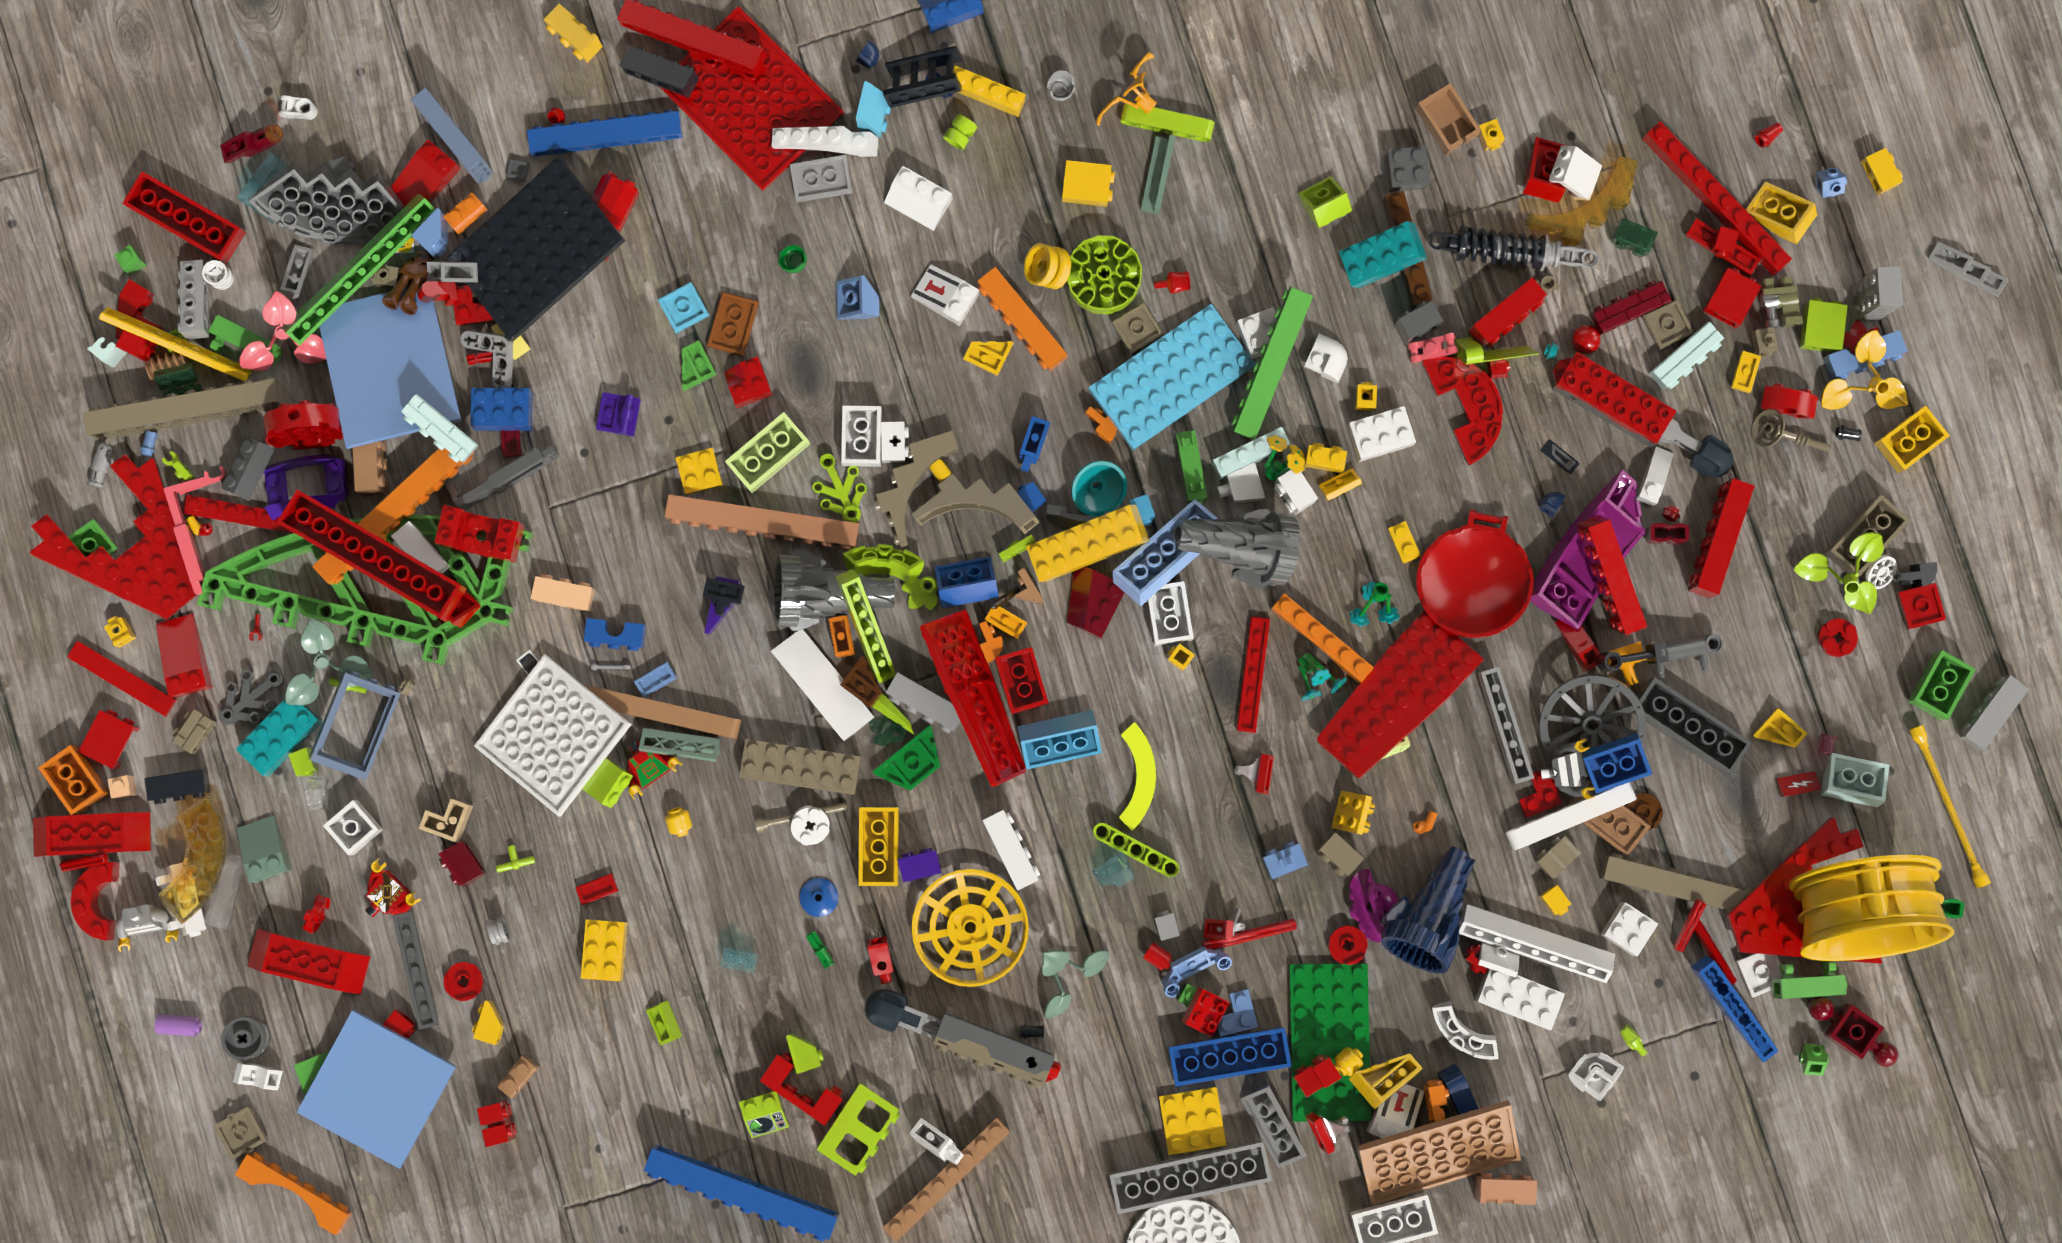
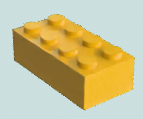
[859,807,899,886]

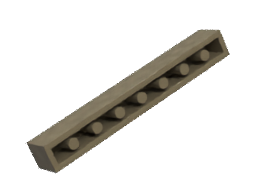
[1600,853,1753,911]

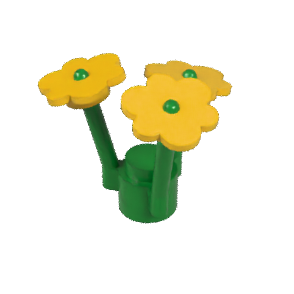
[1264,435,1306,481]

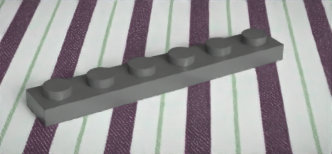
[392,911,440,1030]

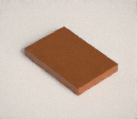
[707,291,759,357]

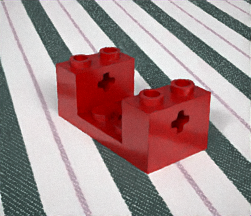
[434,505,525,563]
[760,1052,845,1126]

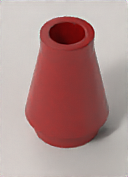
[1754,122,1783,148]

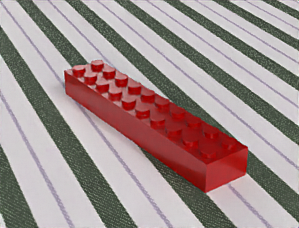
[276,489,467,622]

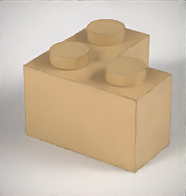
[418,799,473,842]

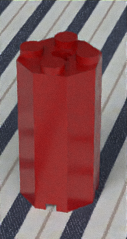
[592,171,640,261]

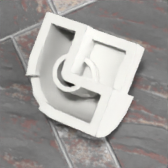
[1304,333,1348,383]
[1569,1052,1624,1101]

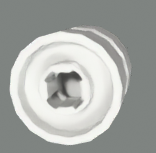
[202,260,234,290]

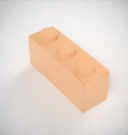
[531,574,595,612]

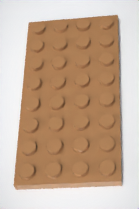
[1357,1100,1521,1206]

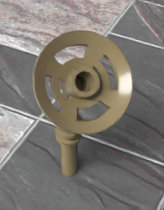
[1752,409,1831,452]

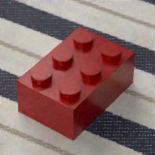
[995,647,1049,715]

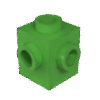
[1798,1043,1829,1076]

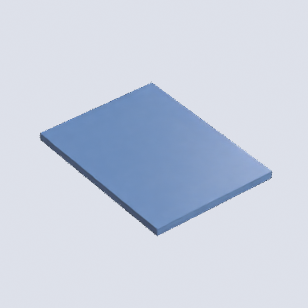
[319,285,461,449]

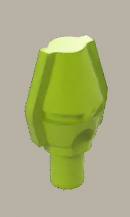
[1620,1024,1648,1057]

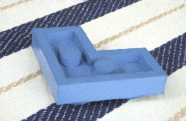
[1217,989,1258,1037]

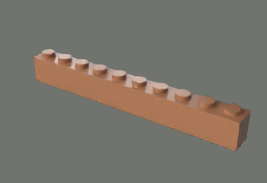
[665,494,860,551]

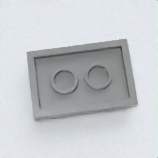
[790,155,852,203]

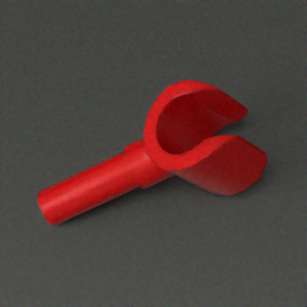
[249,614,263,641]

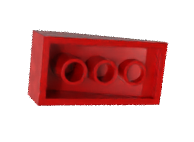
[391,139,460,207]
[156,614,213,698]

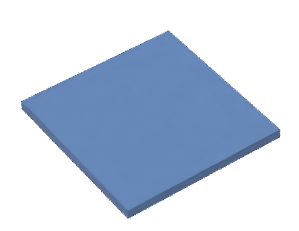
[297,1009,457,1169]

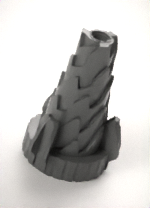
[1173,509,1300,590]
[774,549,895,631]

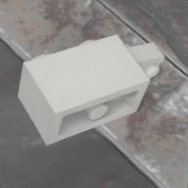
[909,1118,964,1165]

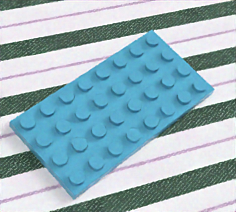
[1088,304,1255,450]

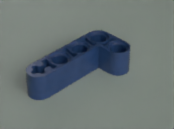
[1437,1064,1479,1115]

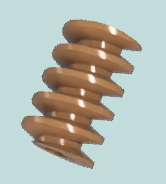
[145,351,190,382]

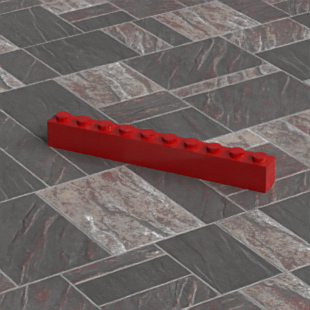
[1642,121,1792,276]

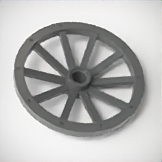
[1539,674,1646,777]

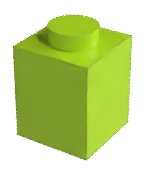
[288,747,319,779]

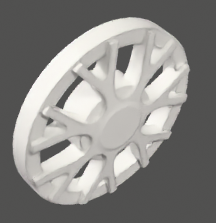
[1866,555,1897,589]

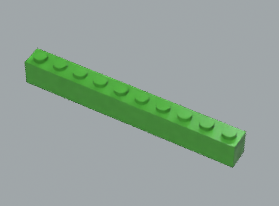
[281,194,436,346]

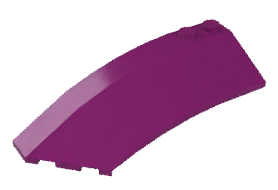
[1530,469,1645,629]

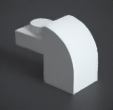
[233,1062,283,1090]

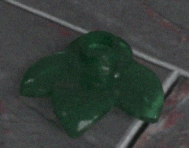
[869,715,906,746]

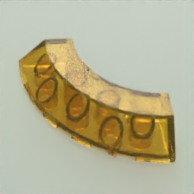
[158,795,226,925]

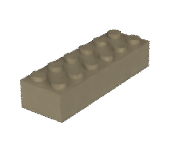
[739,739,862,796]

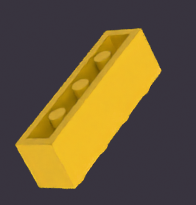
[954,66,1026,117]

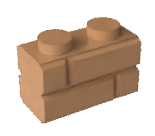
[497,1054,540,1099]

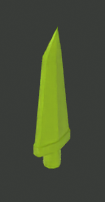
[873,694,914,734]

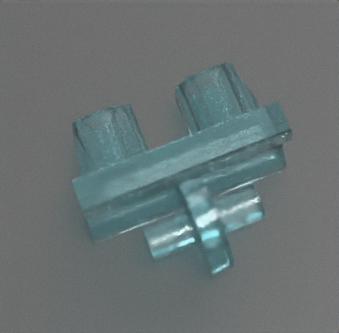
[720,947,759,974]

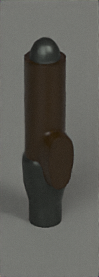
[990,586,1020,609]

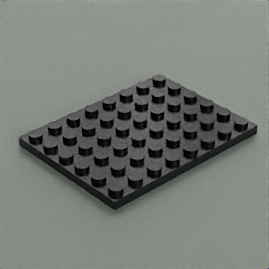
[447,156,626,342]

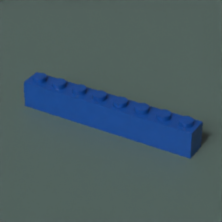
[527,109,683,157]

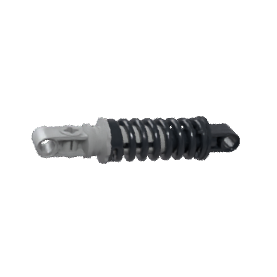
[1427,225,1599,271]

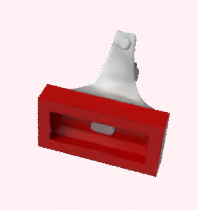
[1235,754,1274,795]
[1204,908,1245,940]
[1305,1113,1350,1155]

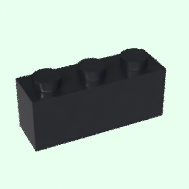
[144,769,211,805]

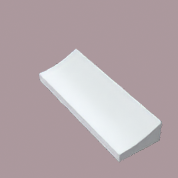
[771,629,875,742]

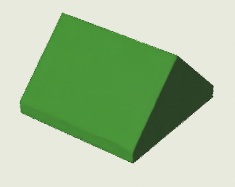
[68,519,118,557]

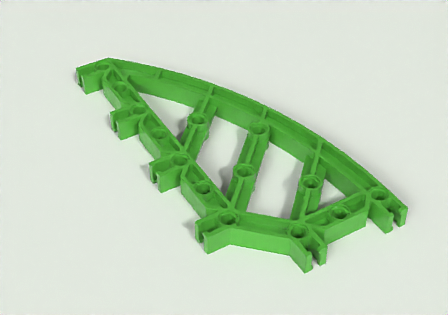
[197,515,533,665]

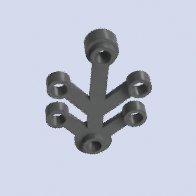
[219,670,284,725]

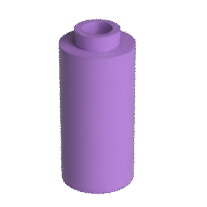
[155,1014,202,1037]

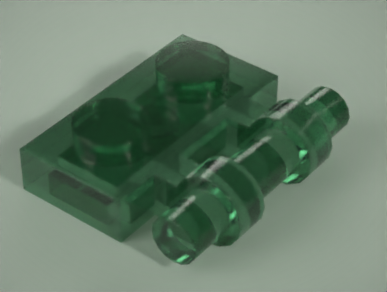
[154,363,203,398]

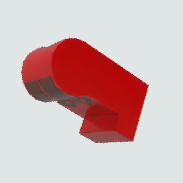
[417,281,458,306]

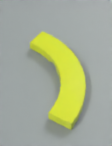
[1119,722,1156,831]

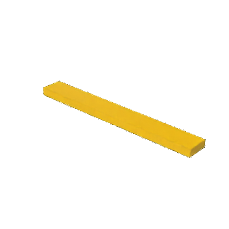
[99,307,253,381]

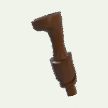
[382,251,432,316]

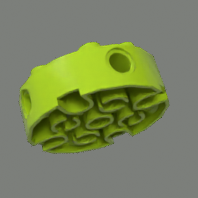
[1066,235,1142,315]

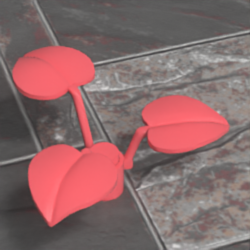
[240,291,326,371]

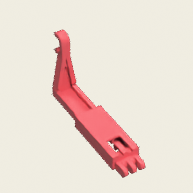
[163,466,227,596]

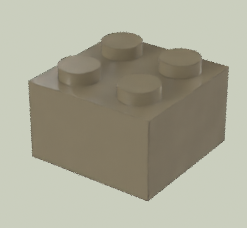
[1316,832,1364,876]

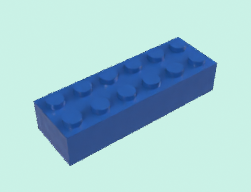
[1168,1027,1292,1087]

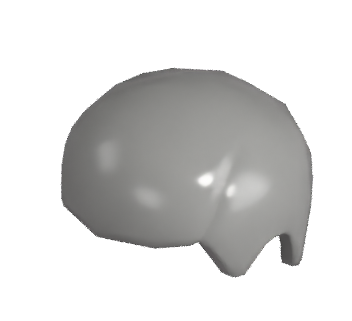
[1046,70,1075,101]

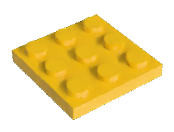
[1159,1087,1226,1155]

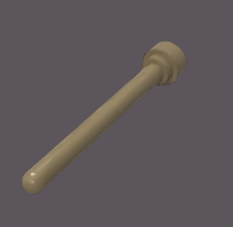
[754,803,847,833]

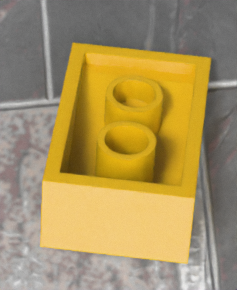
[1746,182,1817,245]

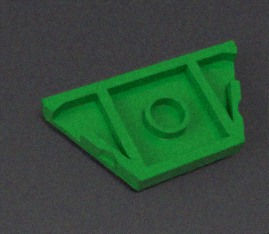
[872,725,941,791]

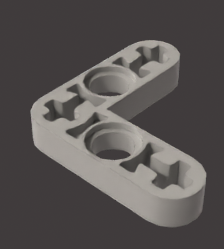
[461,330,513,388]

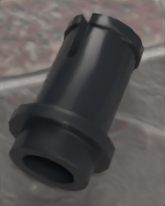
[1835,425,1862,442]
[1020,1024,1044,1039]

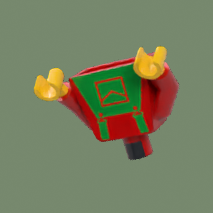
[626,741,683,799]

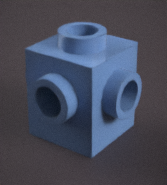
[1815,167,1847,198]

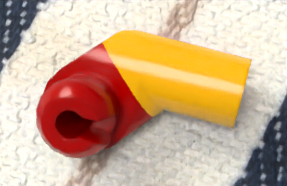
[185,516,213,536]

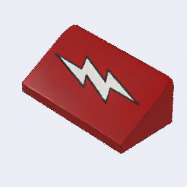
[1776,771,1821,797]

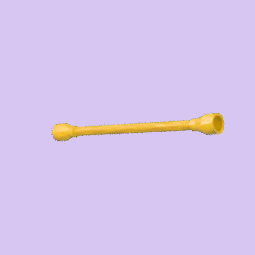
[1909,724,1991,888]

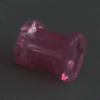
[1817,734,1838,756]

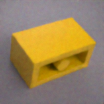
[1860,148,1903,195]

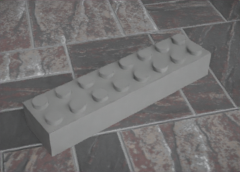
[1109,1140,1272,1214]

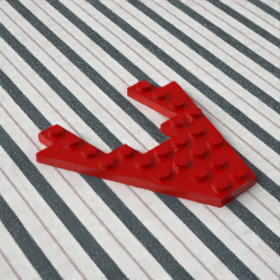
[29,454,197,620]
[1726,817,1882,964]

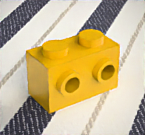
[1304,443,1347,473]

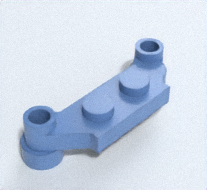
[1161,946,1232,997]

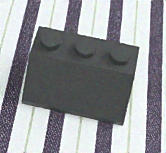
[221,436,275,501]

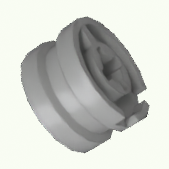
[486,916,510,946]

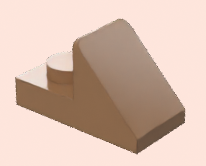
[1014,568,1044,604]

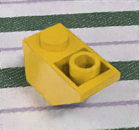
[472,1000,505,1045]

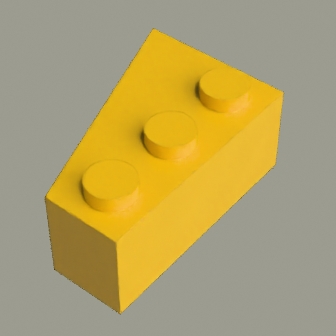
[543,4,603,63]
[1349,1053,1423,1109]

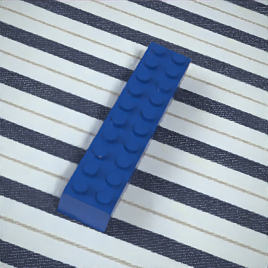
[644,1145,840,1242]

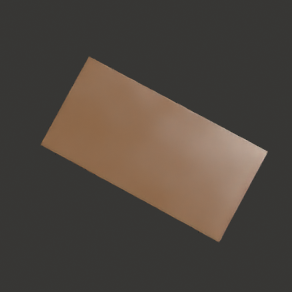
[1567,778,1651,857]

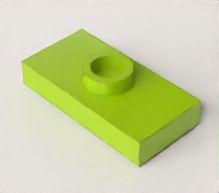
[998,534,1035,563]

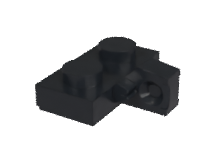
[703,578,745,617]

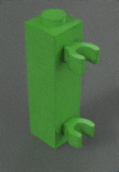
[208,315,283,373]
[1175,430,1207,504]
[1772,961,1848,999]

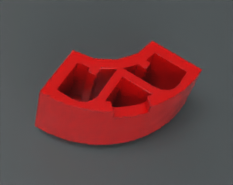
[1761,383,1818,419]

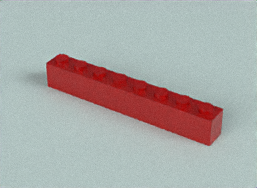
[617,0,766,76]

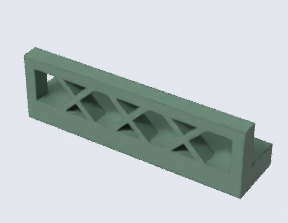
[1141,135,1175,215]
[639,728,720,762]

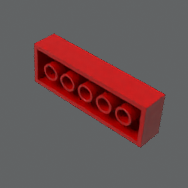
[122,171,246,265]
[1687,478,1755,598]
[1577,515,1647,635]

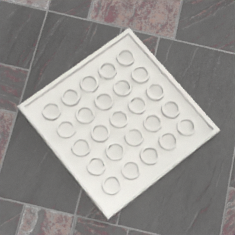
[474,654,632,817]

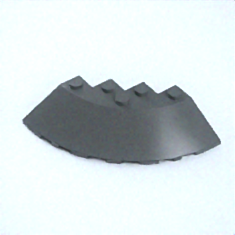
[249,161,404,245]

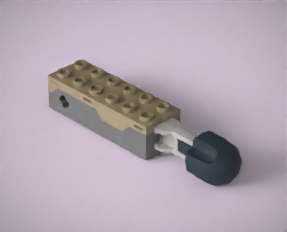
[864,989,1061,1088]

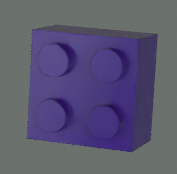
[898,848,942,882]

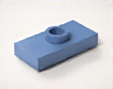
[634,662,677,698]

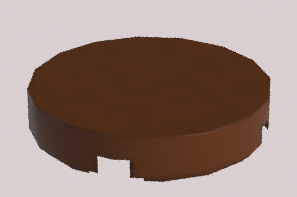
[1625,793,1663,831]

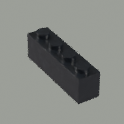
[619,46,699,98]

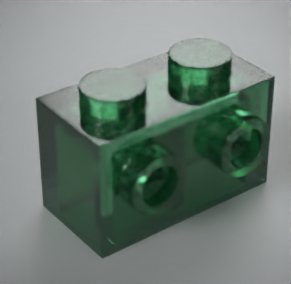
[1610,218,1658,257]

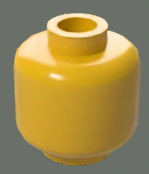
[664,807,693,837]
[1334,1047,1363,1076]

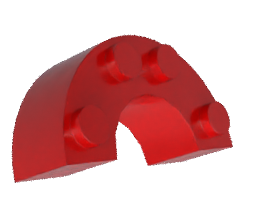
[71,862,120,941]

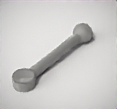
[590,663,631,671]

